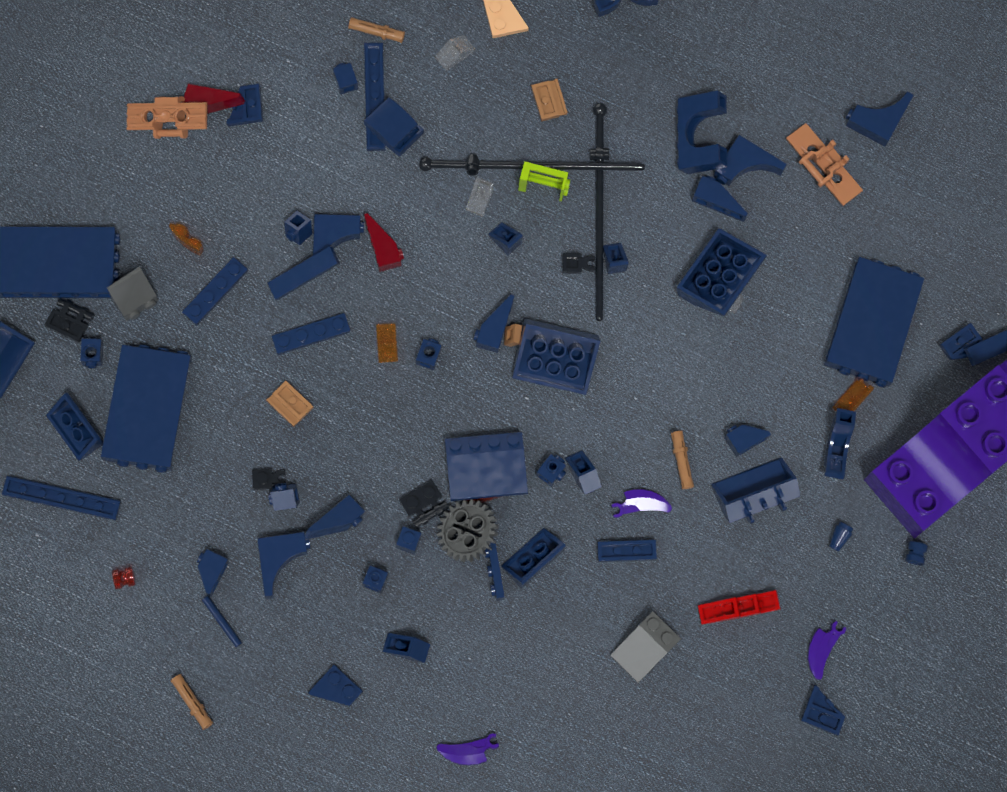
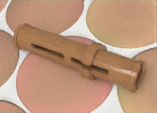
[348,17,405,43]
[670,431,694,490]
[171,674,213,730]

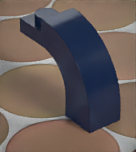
[824,408,856,480]

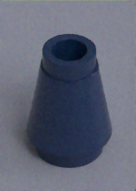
[829,522,853,552]

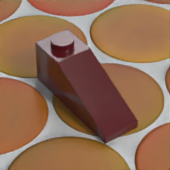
[182,84,245,114]
[364,213,404,272]

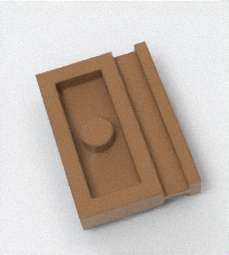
[531,79,568,122]
[266,381,313,427]

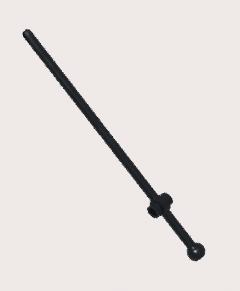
[590,103,609,321]
[420,154,645,176]

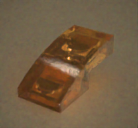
[376,324,398,363]

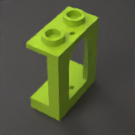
[518,161,571,201]

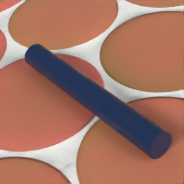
[202,596,242,648]

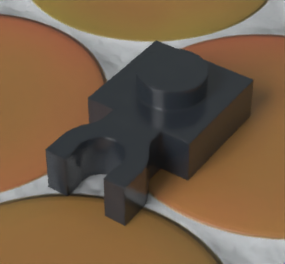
[562,253,595,274]
[252,469,286,490]

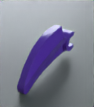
[611,489,672,518]
[808,621,846,680]
[437,733,499,766]

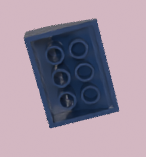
[677,228,767,316]
[512,319,600,395]
[445,432,528,501]

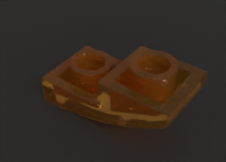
[169,223,204,256]

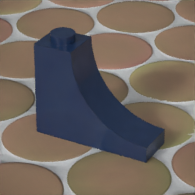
[846,91,913,147]
[714,135,787,186]
[313,214,364,256]
[258,532,311,599]

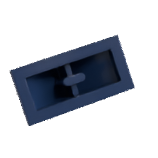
[488,222,523,256]
[603,243,629,274]

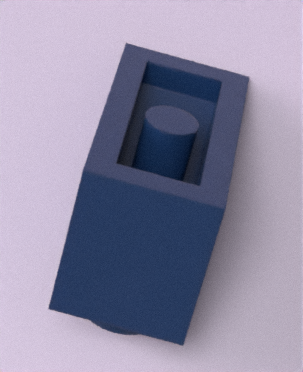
[724,425,771,457]
[565,450,602,495]
[197,549,229,597]
[382,633,430,663]

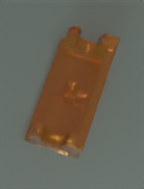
[832,379,874,411]

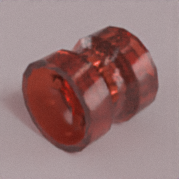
[112,566,136,589]

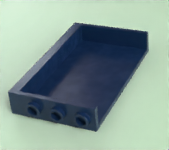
[0,227,120,298]
[824,257,924,388]
[101,345,192,473]

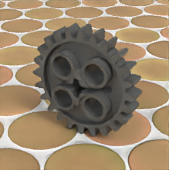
[437,499,499,563]

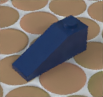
[692,176,748,222]
[474,295,515,353]
[304,495,365,539]

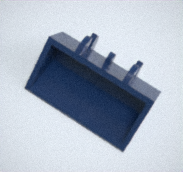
[0,321,35,399]
[711,458,800,524]

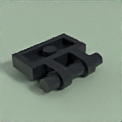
[44,298,94,343]
[399,480,449,527]

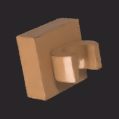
[504,324,522,347]

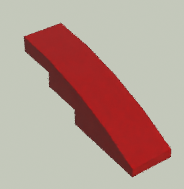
[698,590,781,625]

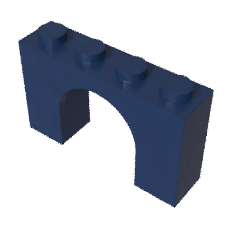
[677,90,727,174]

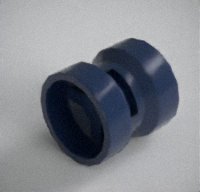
[905,541,928,566]

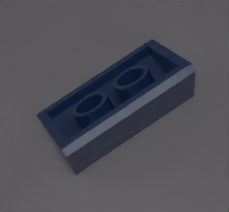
[46,393,103,461]
[501,528,566,589]

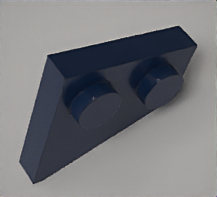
[226,84,263,127]
[939,323,983,360]
[308,665,363,707]
[801,685,845,736]

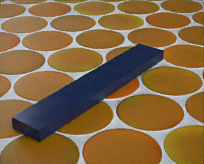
[364,43,386,151]
[2,476,121,521]

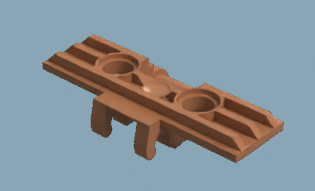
[127,96,207,139]
[786,123,863,206]

